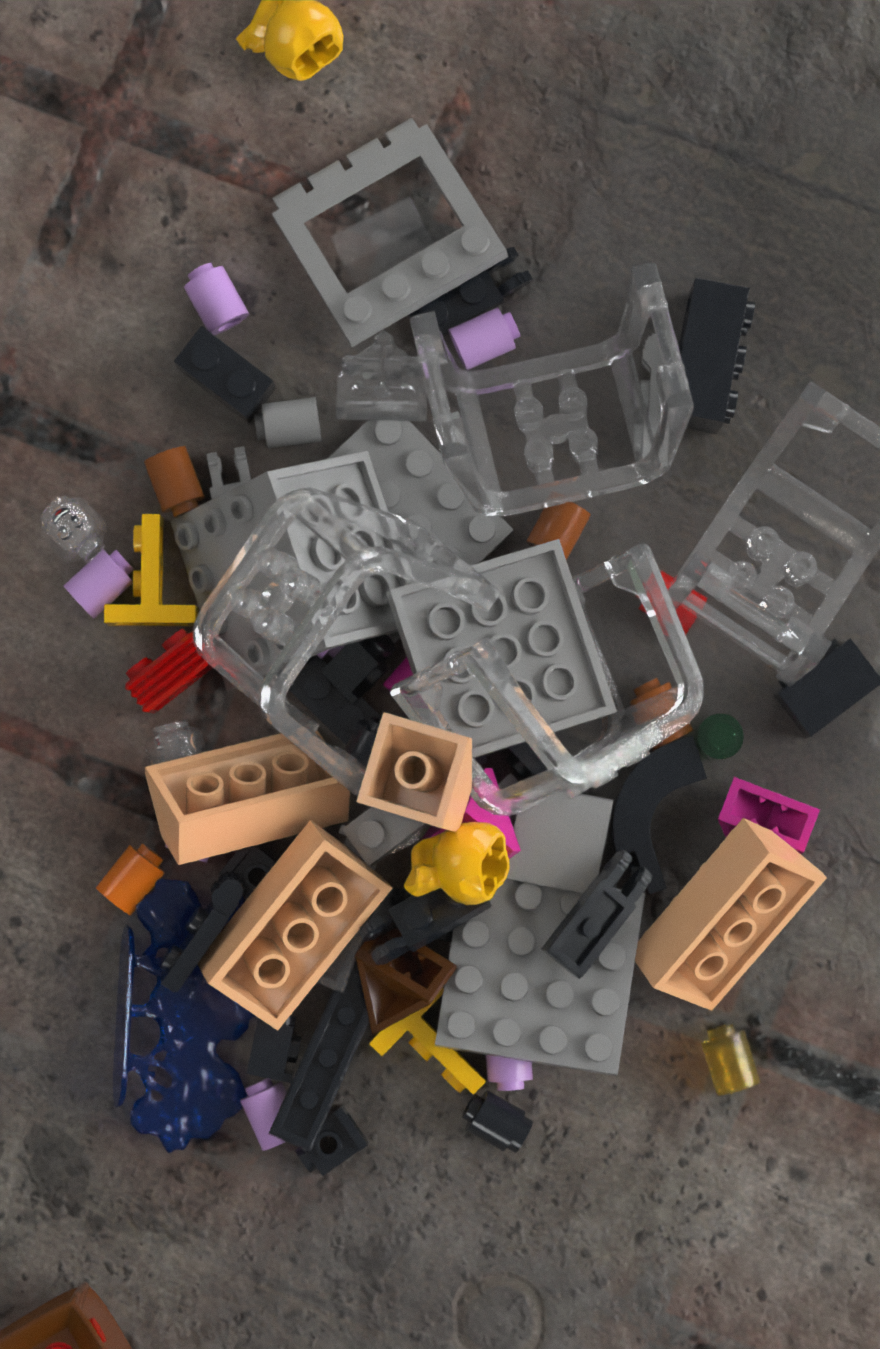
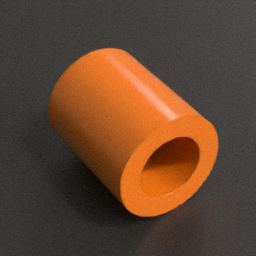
[96,843,165,916]

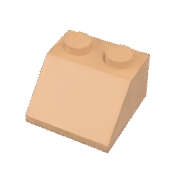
[356,712,472,832]

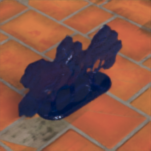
[113,879,257,1153]

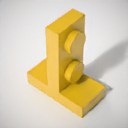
[104,514,199,626]
[369,986,486,1095]

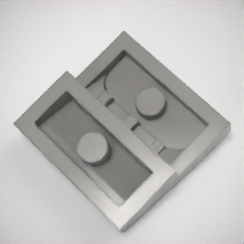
[507,783,613,893]

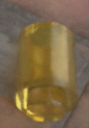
[701,1023,761,1096]

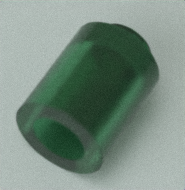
[694,713,744,761]

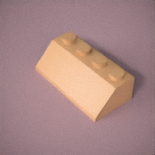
[145,725,351,865]
[635,818,827,1011]
[197,820,393,1031]

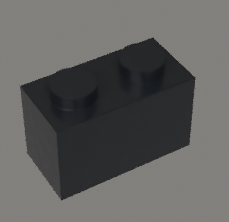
[174,326,276,424]
[774,638,880,738]

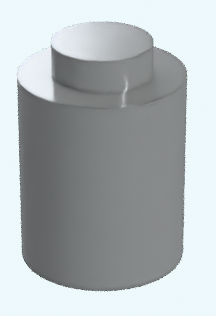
[254,397,322,449]

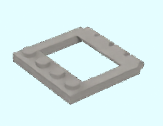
[272,118,508,347]

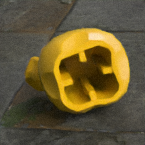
[236,0,343,81]
[404,822,510,905]

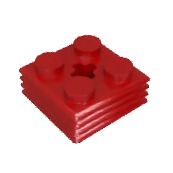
[125,628,218,714]

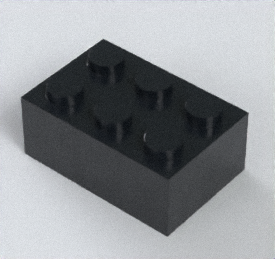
[666,278,755,434]

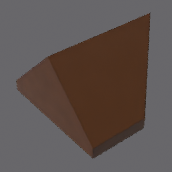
[355,928,457,1035]

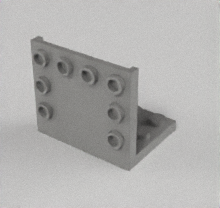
[170,451,412,691]

